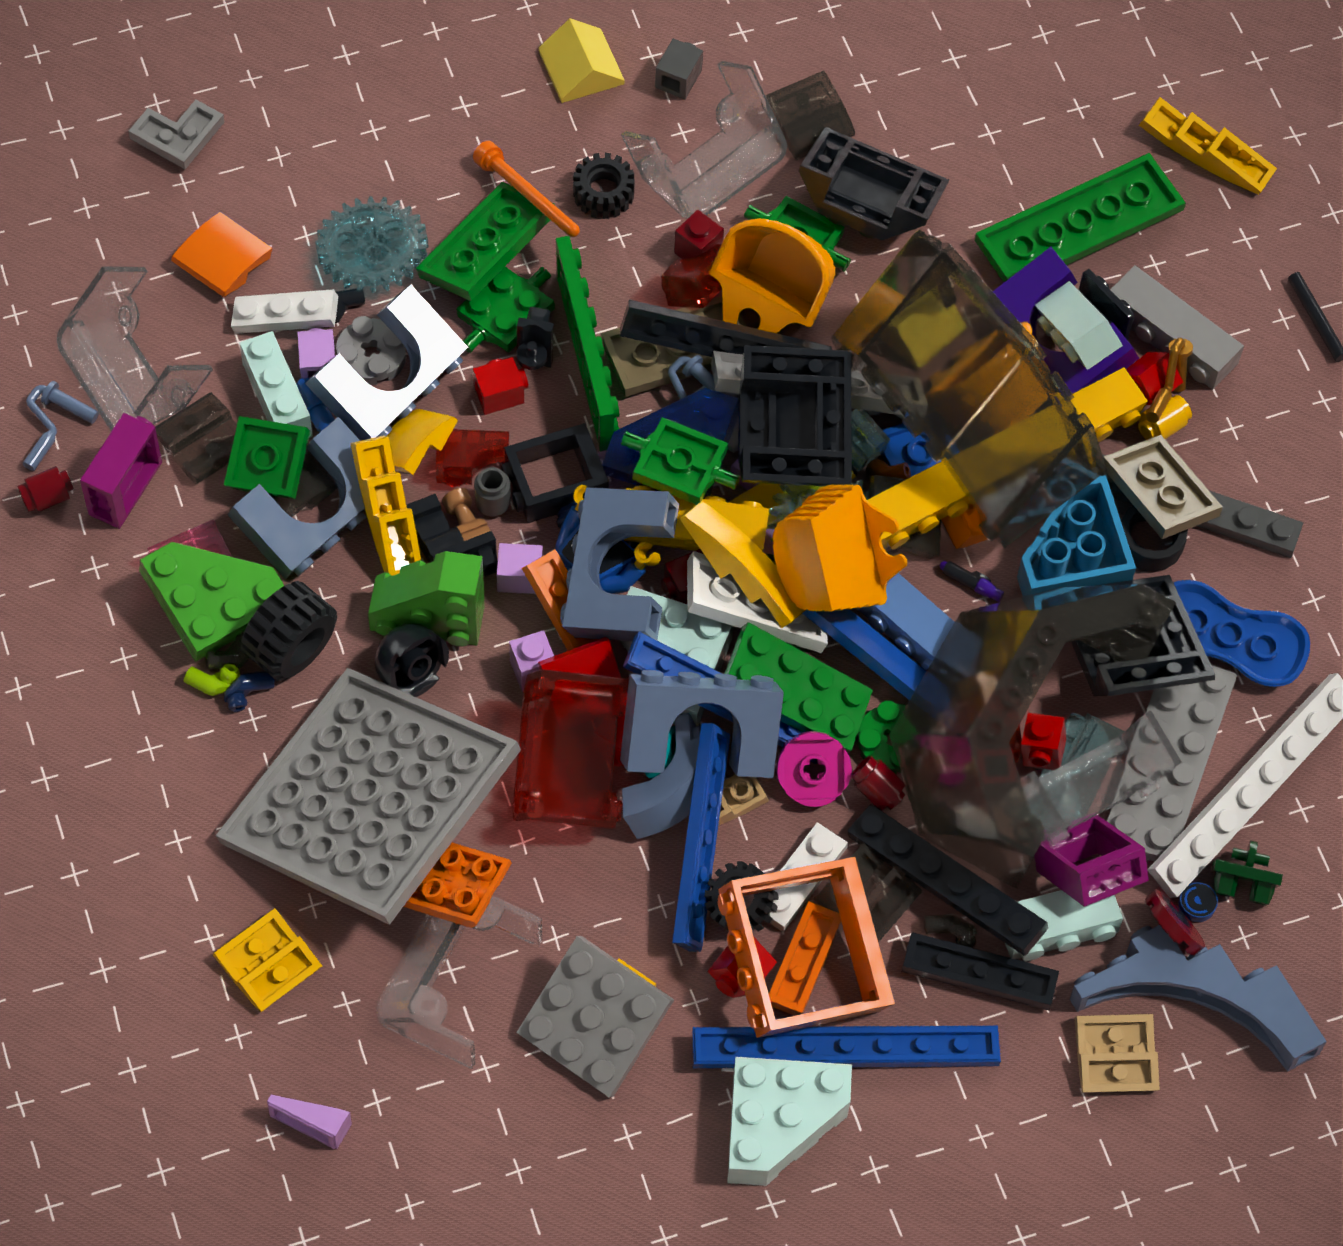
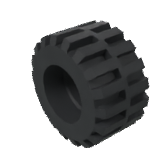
[241,581,337,681]

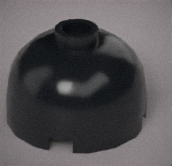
[375,624,449,697]

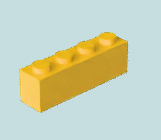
[624,486,769,551]

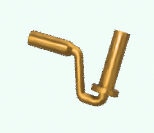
[1146,337,1193,423]

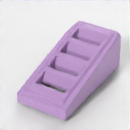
[267,1095,352,1149]

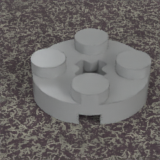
[336,316,406,385]

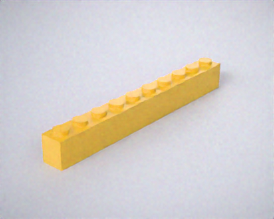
[867,367,1148,549]

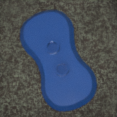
[1174,580,1310,687]

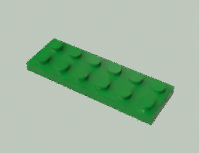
[974,153,1186,282]
[556,236,620,452]

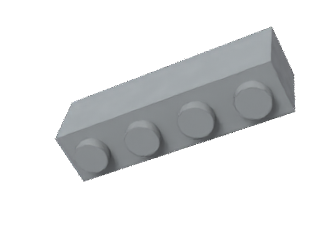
[1110,265,1244,390]

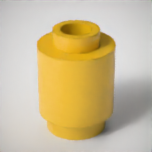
[1138,395,1192,440]

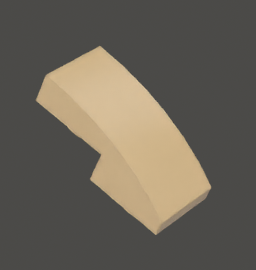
[718,774,769,826]

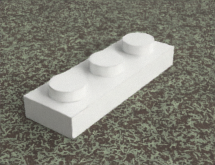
[231,289,338,334]
[768,822,848,932]

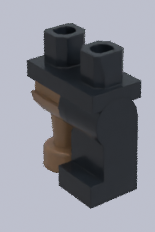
[406,488,498,577]

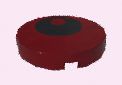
[1145,889,1205,956]

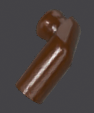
[866,459,911,487]

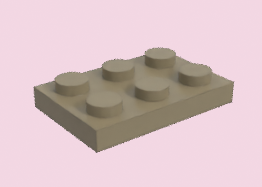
[1101,435,1223,539]

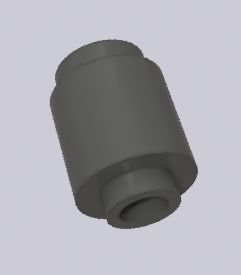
[474,467,511,516]

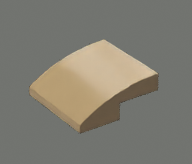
[1075,1014,1160,1093]

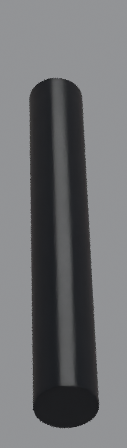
[1288,272,1343,362]

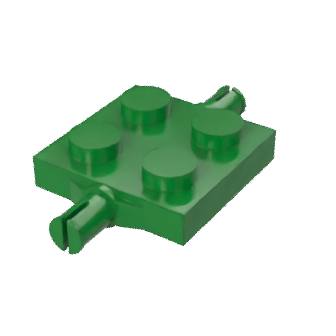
[744,196,851,272]
[456,267,555,353]
[621,417,740,505]

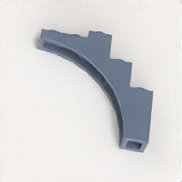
[1069,925,1327,1072]

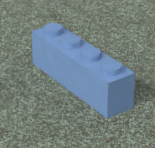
[853,573,979,686]

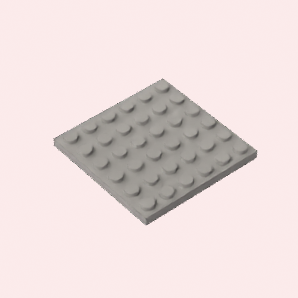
[215,668,521,925]

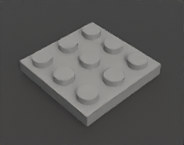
[516,936,674,1098]

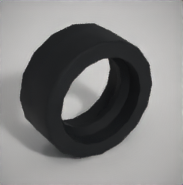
[1121,505,1188,572]

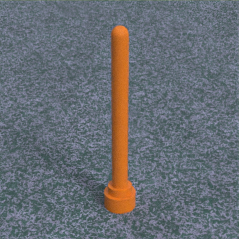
[473,141,580,237]

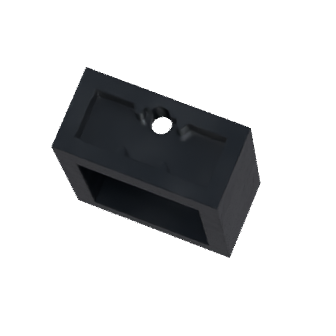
[500,423,609,523]

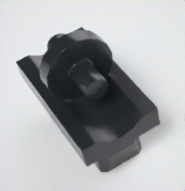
[517,307,554,370]

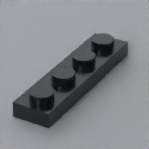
[901,932,1059,1011]

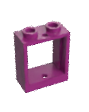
[80,413,162,529]
[1032,814,1149,907]

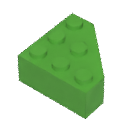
[139,542,285,662]
[368,551,485,646]

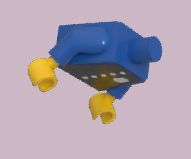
[555,485,661,594]

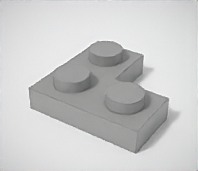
[128,99,225,169]

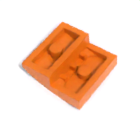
[171,212,272,297]

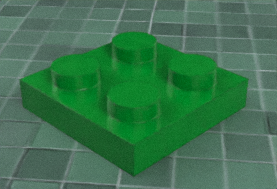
[224,416,310,500]

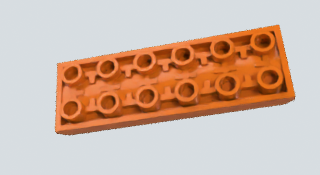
[403,842,512,928]

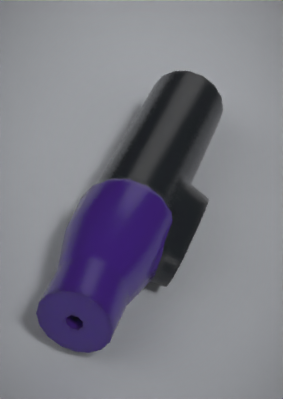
[940,561,1005,602]

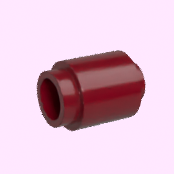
[17,466,74,512]
[850,755,905,810]

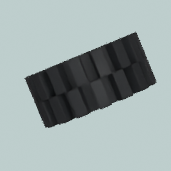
[573,152,635,219]
[704,861,779,932]

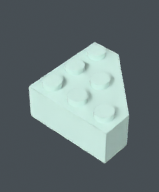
[620,586,733,726]
[727,1057,852,1186]

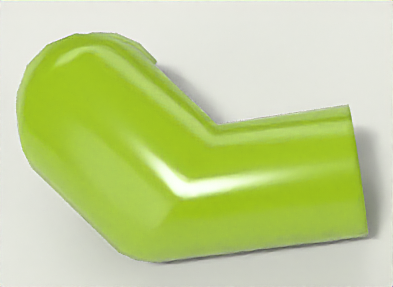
[184,664,240,696]

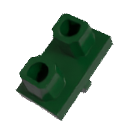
[1211,840,1283,906]

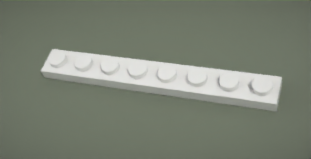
[1147,673,1343,898]

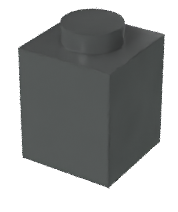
[655,38,703,100]

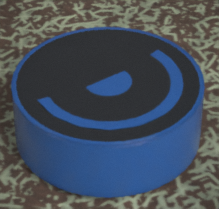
[1178,882,1218,922]

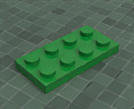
[416,182,555,301]
[724,622,873,753]

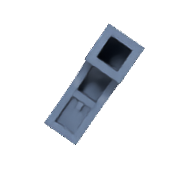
[622,713,701,839]

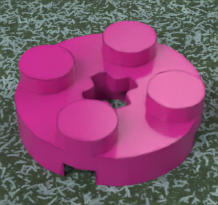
[776,731,852,807]

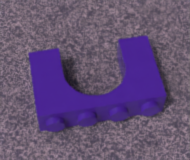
[985,247,1139,402]

